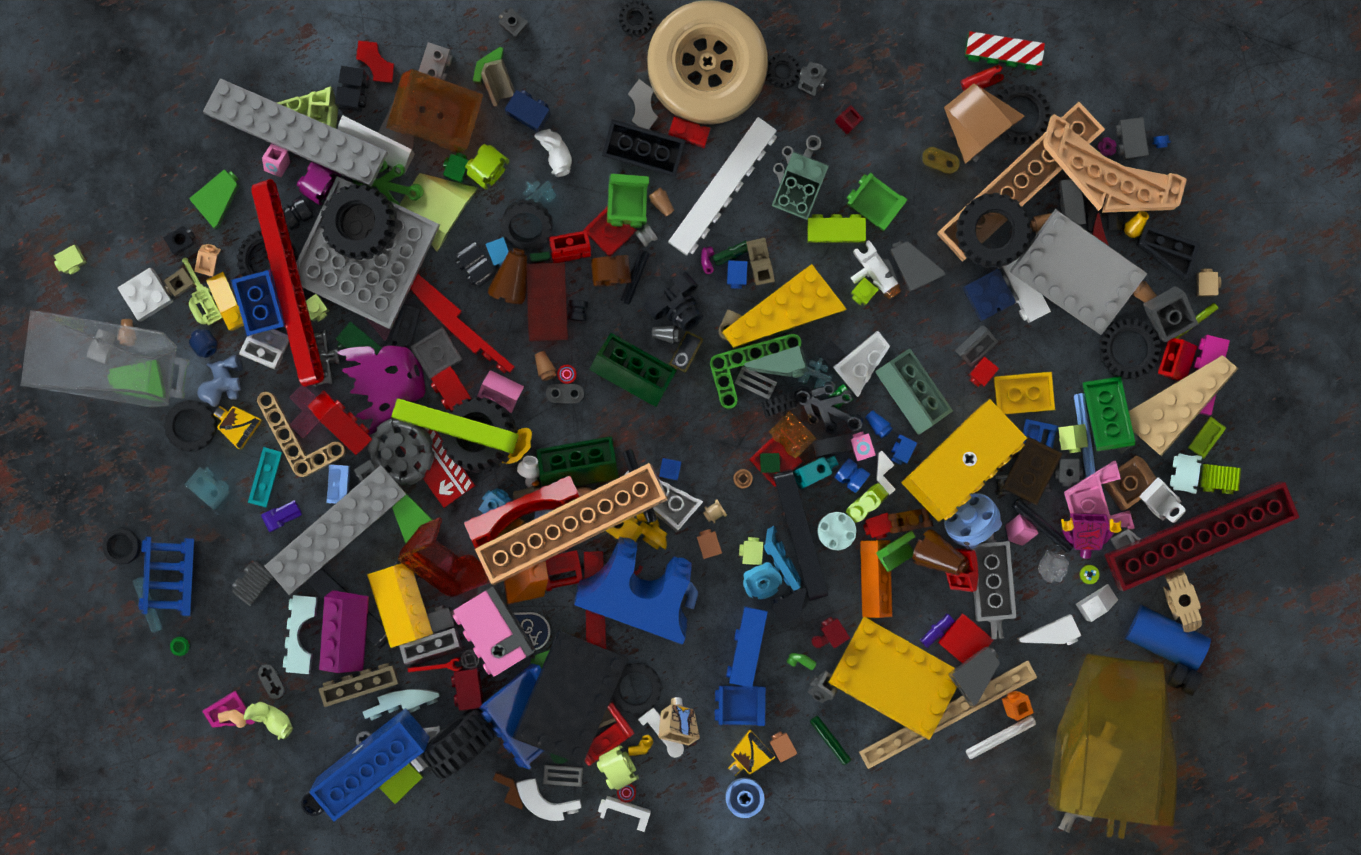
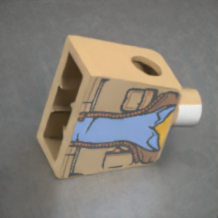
[658,697,700,746]

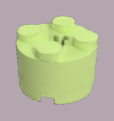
[597,745,639,790]

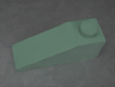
[744,346,809,378]

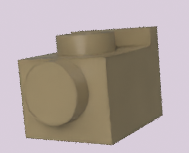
[164,268,195,297]

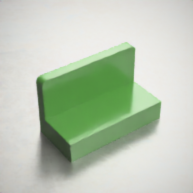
[876,530,915,572]

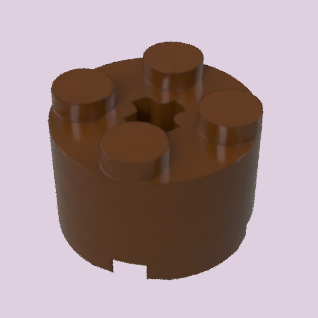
[591,255,631,286]

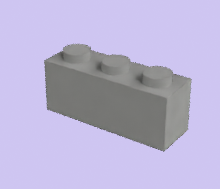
[399,628,463,667]

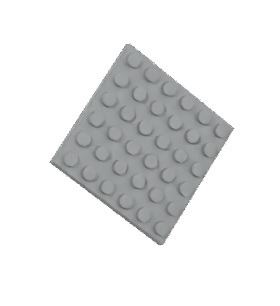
[296,176,440,329]

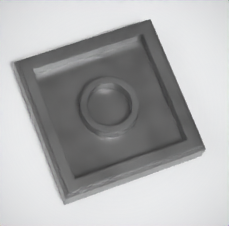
[410,327,463,380]

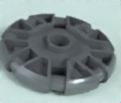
[368,418,434,486]

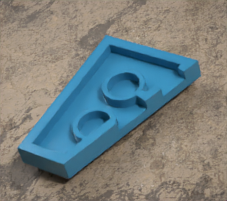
[764,526,801,591]

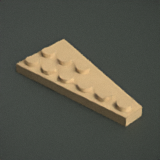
[1129,355,1239,456]

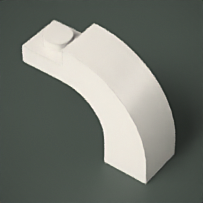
[516,777,582,821]

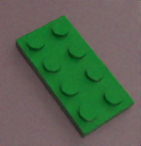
[1083,377,1135,451]

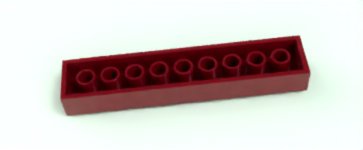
[1104,482,1300,591]

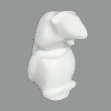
[534,129,572,177]

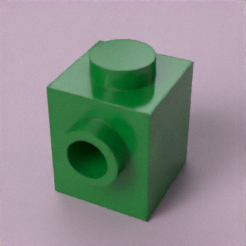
[443,152,469,183]

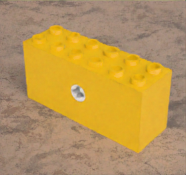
[901,399,1027,522]

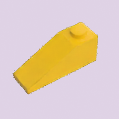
[206,272,244,331]

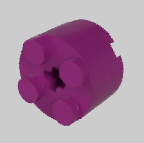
[297,161,341,205]

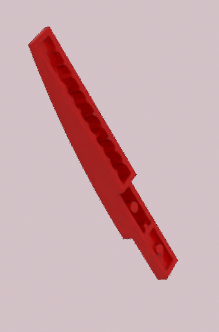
[410,273,515,374]

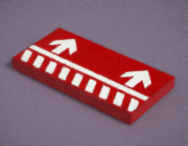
[400,428,475,508]

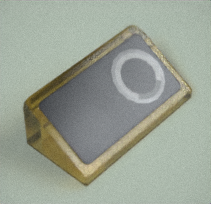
[669,331,704,373]

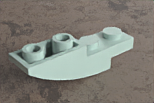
[363,689,441,720]

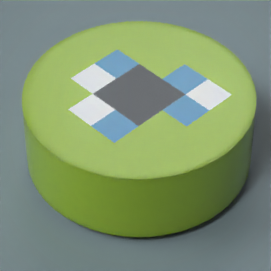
[1079,565,1099,584]

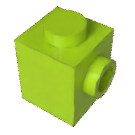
[851,277,879,305]

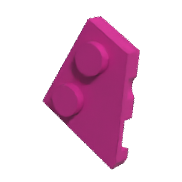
[202,690,255,728]

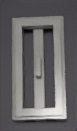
[735,366,777,400]
[543,764,583,787]

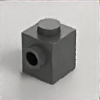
[427,605,455,632]

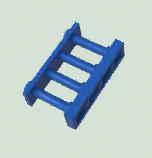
[139,536,194,616]

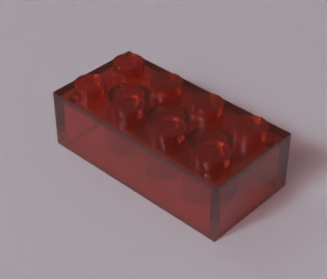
[527,263,568,342]

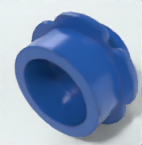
[1152,135,1171,148]

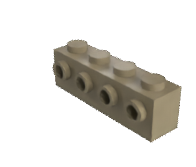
[319,662,400,707]

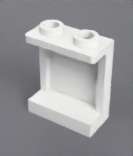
[598,796,651,832]

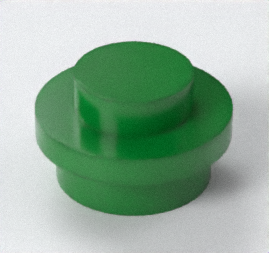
[170,637,190,656]

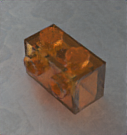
[769,411,817,459]

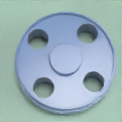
[944,493,1002,549]

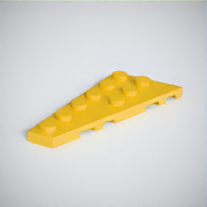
[722,264,847,348]

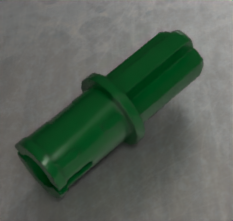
[713,240,748,266]

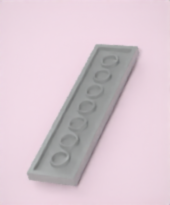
[264,465,406,595]

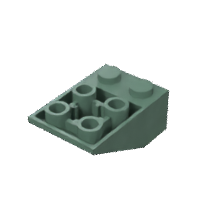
[772,151,829,220]

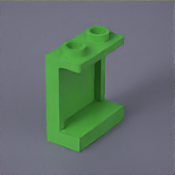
[847,172,908,232]
[607,174,649,228]

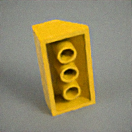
[367,561,433,648]

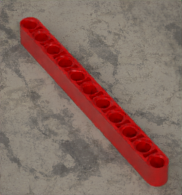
[251,179,324,387]

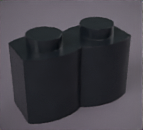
[456,242,496,287]

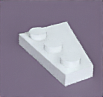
[833,331,890,397]

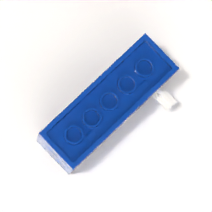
[309,708,430,821]

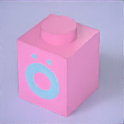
[262,144,290,177]
[850,431,876,462]

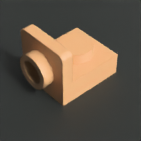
[194,244,221,277]

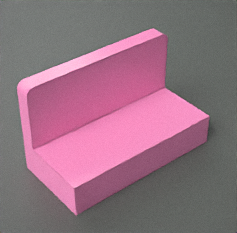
[477,370,524,413]

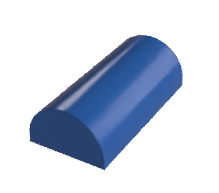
[1124,605,1211,671]

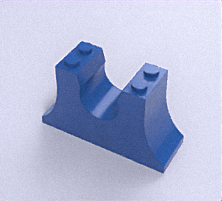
[574,537,692,644]

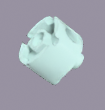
[1170,453,1202,494]
[817,512,856,550]

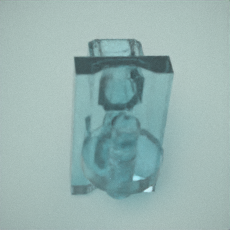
[523,180,556,203]
[797,358,833,388]

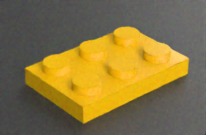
[994,372,1055,414]

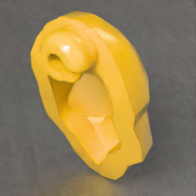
[502,428,532,464]

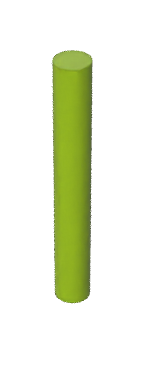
[1175,303,1219,339]

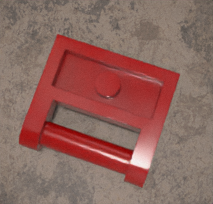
[545,550,583,592]

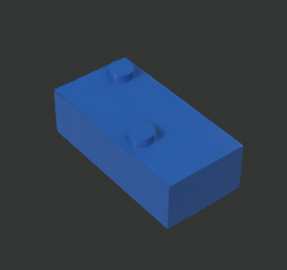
[726,606,768,688]

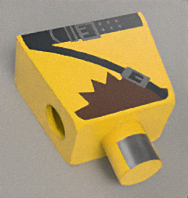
[213,406,263,450]
[728,729,775,776]

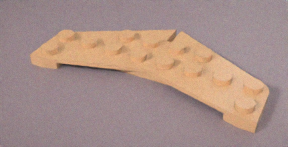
[1043,114,1187,213]

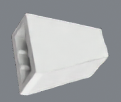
[1075,584,1118,622]

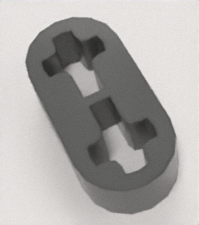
[258,664,285,699]

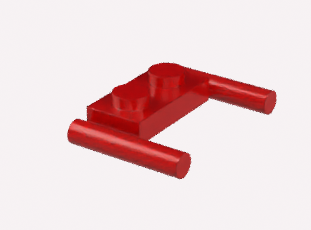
[584,702,635,766]

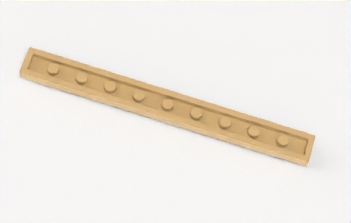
[859,660,1037,769]

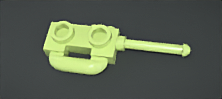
[182,257,223,326]

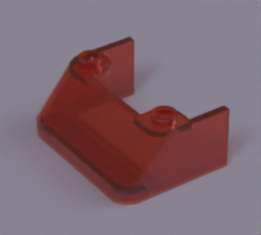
[398,517,489,596]

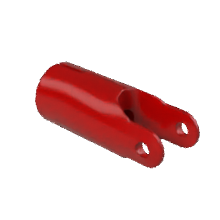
[960,65,1004,91]

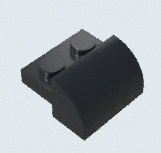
[1086,197,1125,232]

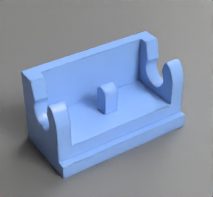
[327,465,350,504]

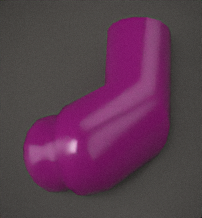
[701,246,715,274]

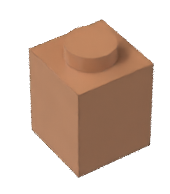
[697,529,722,559]
[769,731,797,763]

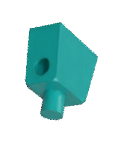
[793,456,839,490]

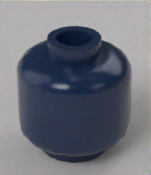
[189,329,218,358]

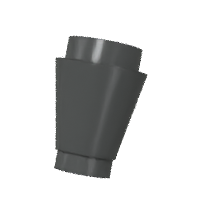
[652,325,681,344]

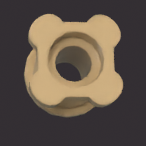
[703,499,727,523]

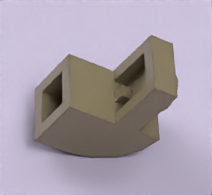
[746,238,775,285]

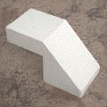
[876,451,895,495]

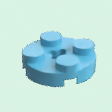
[743,562,782,599]

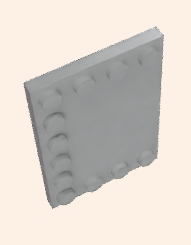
[1010,209,1147,335]

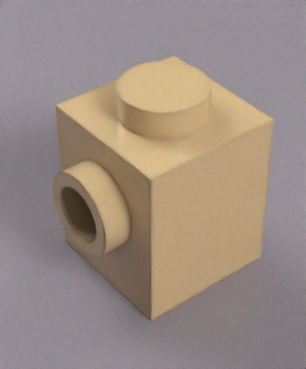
[1196,269,1221,297]

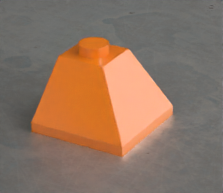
[504,561,548,604]

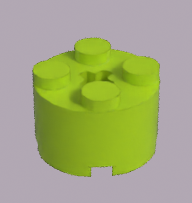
[465,144,509,189]

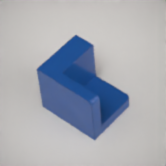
[659,458,681,481]

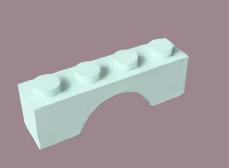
[283,595,318,674]

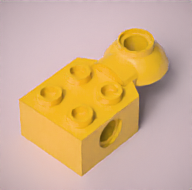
[606,517,668,550]

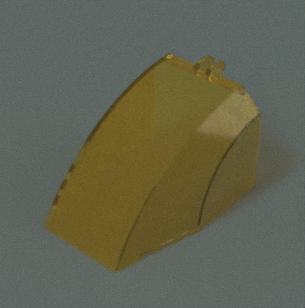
[1048,654,1177,839]

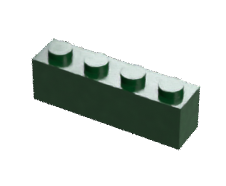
[336,322,410,375]

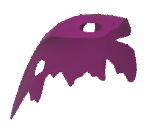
[338,346,425,435]

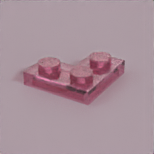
[289,385,320,438]

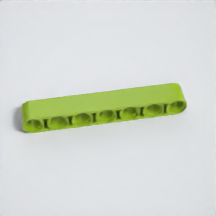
[391,399,519,453]

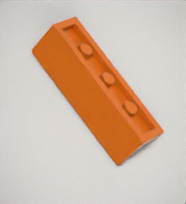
[860,540,892,618]

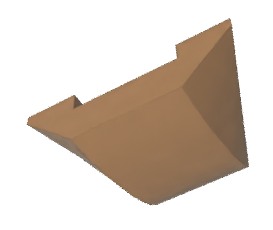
[944,84,1025,164]

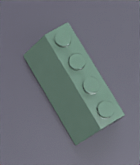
[875,348,953,435]

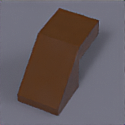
[493,771,524,810]

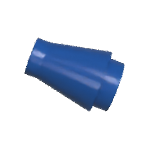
[865,410,893,439]

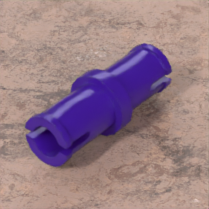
[920,613,955,648]

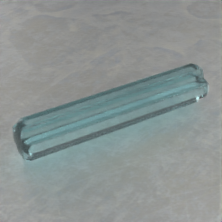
[133,577,162,633]

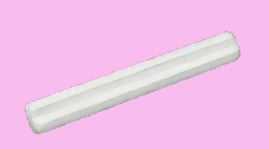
[966,716,1036,759]

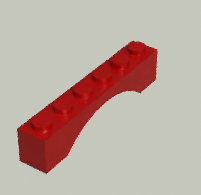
[464,476,580,549]

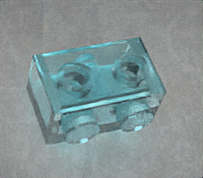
[184,467,231,510]

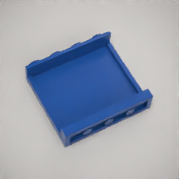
[480,663,545,769]

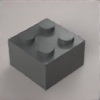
[1143,286,1198,342]

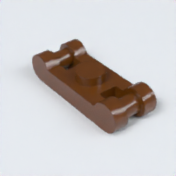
[888,508,933,534]

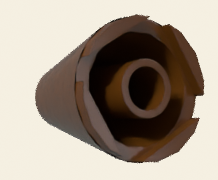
[488,248,527,304]
[913,529,968,575]

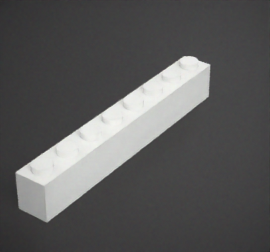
[668,117,777,256]

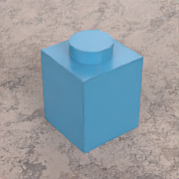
[485,237,509,268]

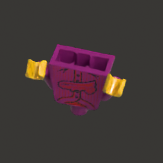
[1061,513,1121,559]

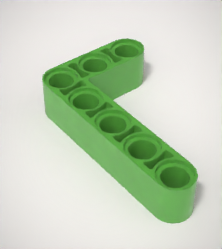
[710,334,802,409]

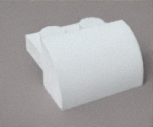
[239,329,289,370]

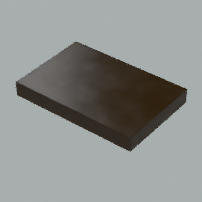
[1002,436,1063,505]

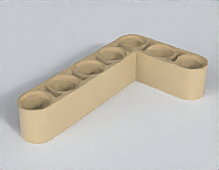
[257,392,346,477]

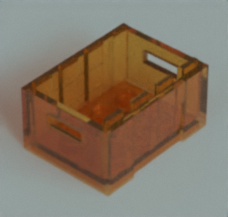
[386,69,483,153]

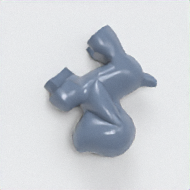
[197,355,243,407]

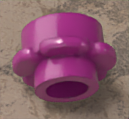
[1098,137,1117,156]

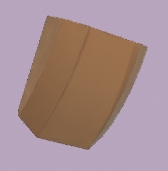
[1103,456,1157,511]

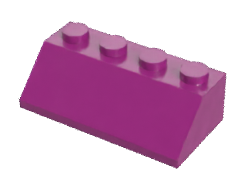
[319,590,369,673]

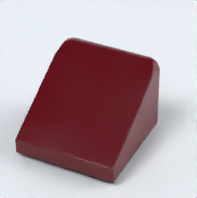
[834,105,864,134]

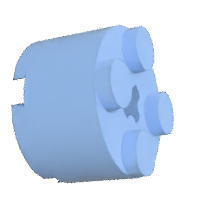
[725,777,764,818]

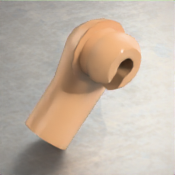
[218,709,246,728]

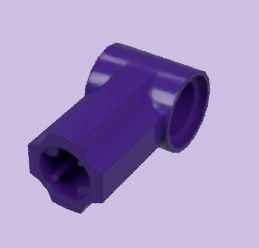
[261,500,302,532]

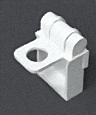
[1139,478,1186,523]

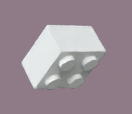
[118,268,174,322]

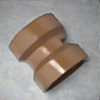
[733,469,753,489]

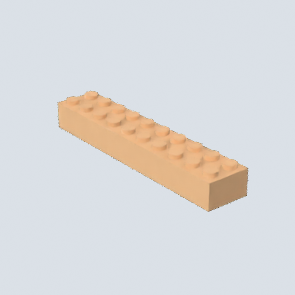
[937,102,1105,262]
[475,463,668,585]

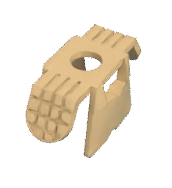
[1163,568,1202,632]

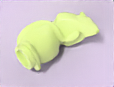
[244,702,293,740]

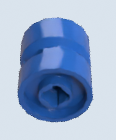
[834,458,870,493]

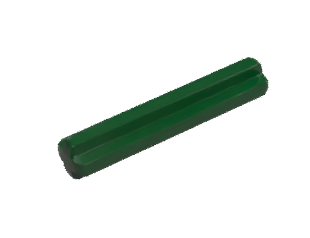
[810,716,851,765]

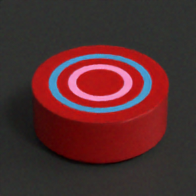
[557,365,577,384]
[617,783,636,802]

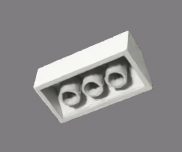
[338,115,415,174]

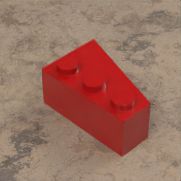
[308,390,372,455]

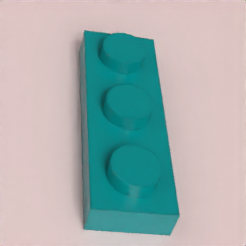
[248,447,283,508]

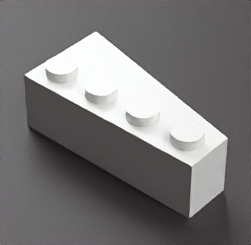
[625,471,703,532]

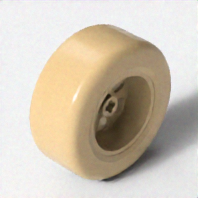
[647,0,768,125]

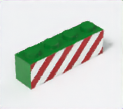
[964,31,1045,71]

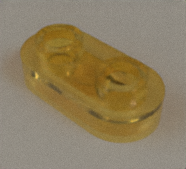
[922,147,960,174]

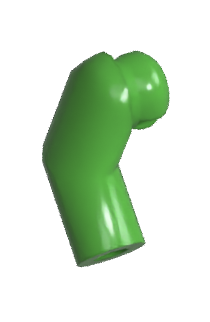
[787,653,816,670]

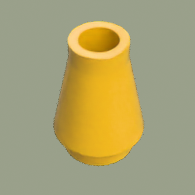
[1124,211,1149,238]

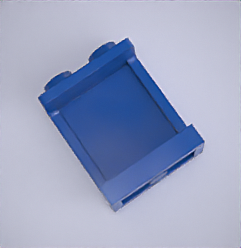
[715,685,766,726]

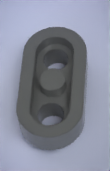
[546,384,584,404]

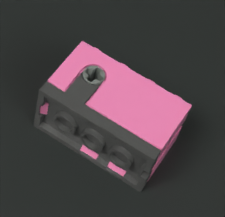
[453,585,536,677]

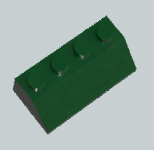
[589,333,677,407]
[536,436,619,487]

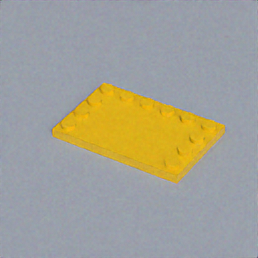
[828,617,957,740]

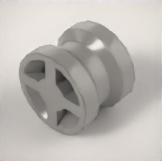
[635,224,658,248]

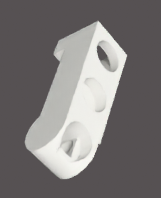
[638,707,684,758]

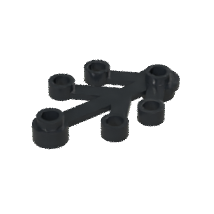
[794,381,863,434]

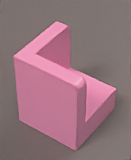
[1005,514,1038,546]

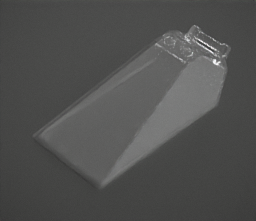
[21,310,190,407]

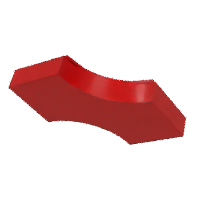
[356,40,395,83]

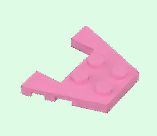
[1064,461,1135,529]

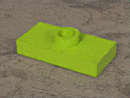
[1188,417,1226,459]

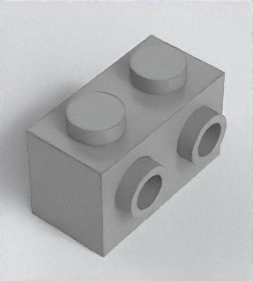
[416,42,453,88]

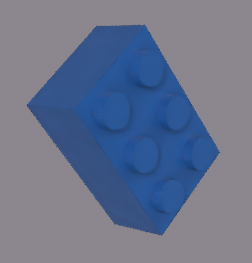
[231,269,285,336]

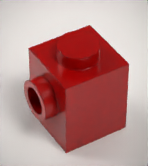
[863,512,892,540]

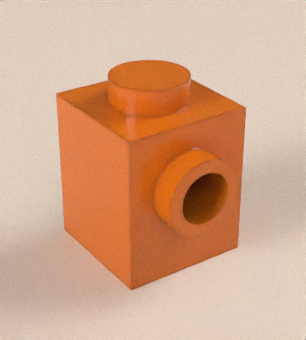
[1002,691,1034,721]

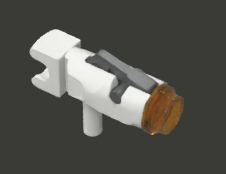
[850,240,901,300]

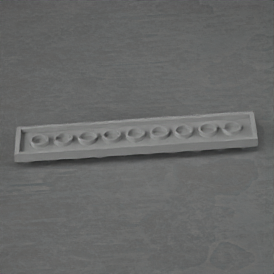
[203,78,388,187]

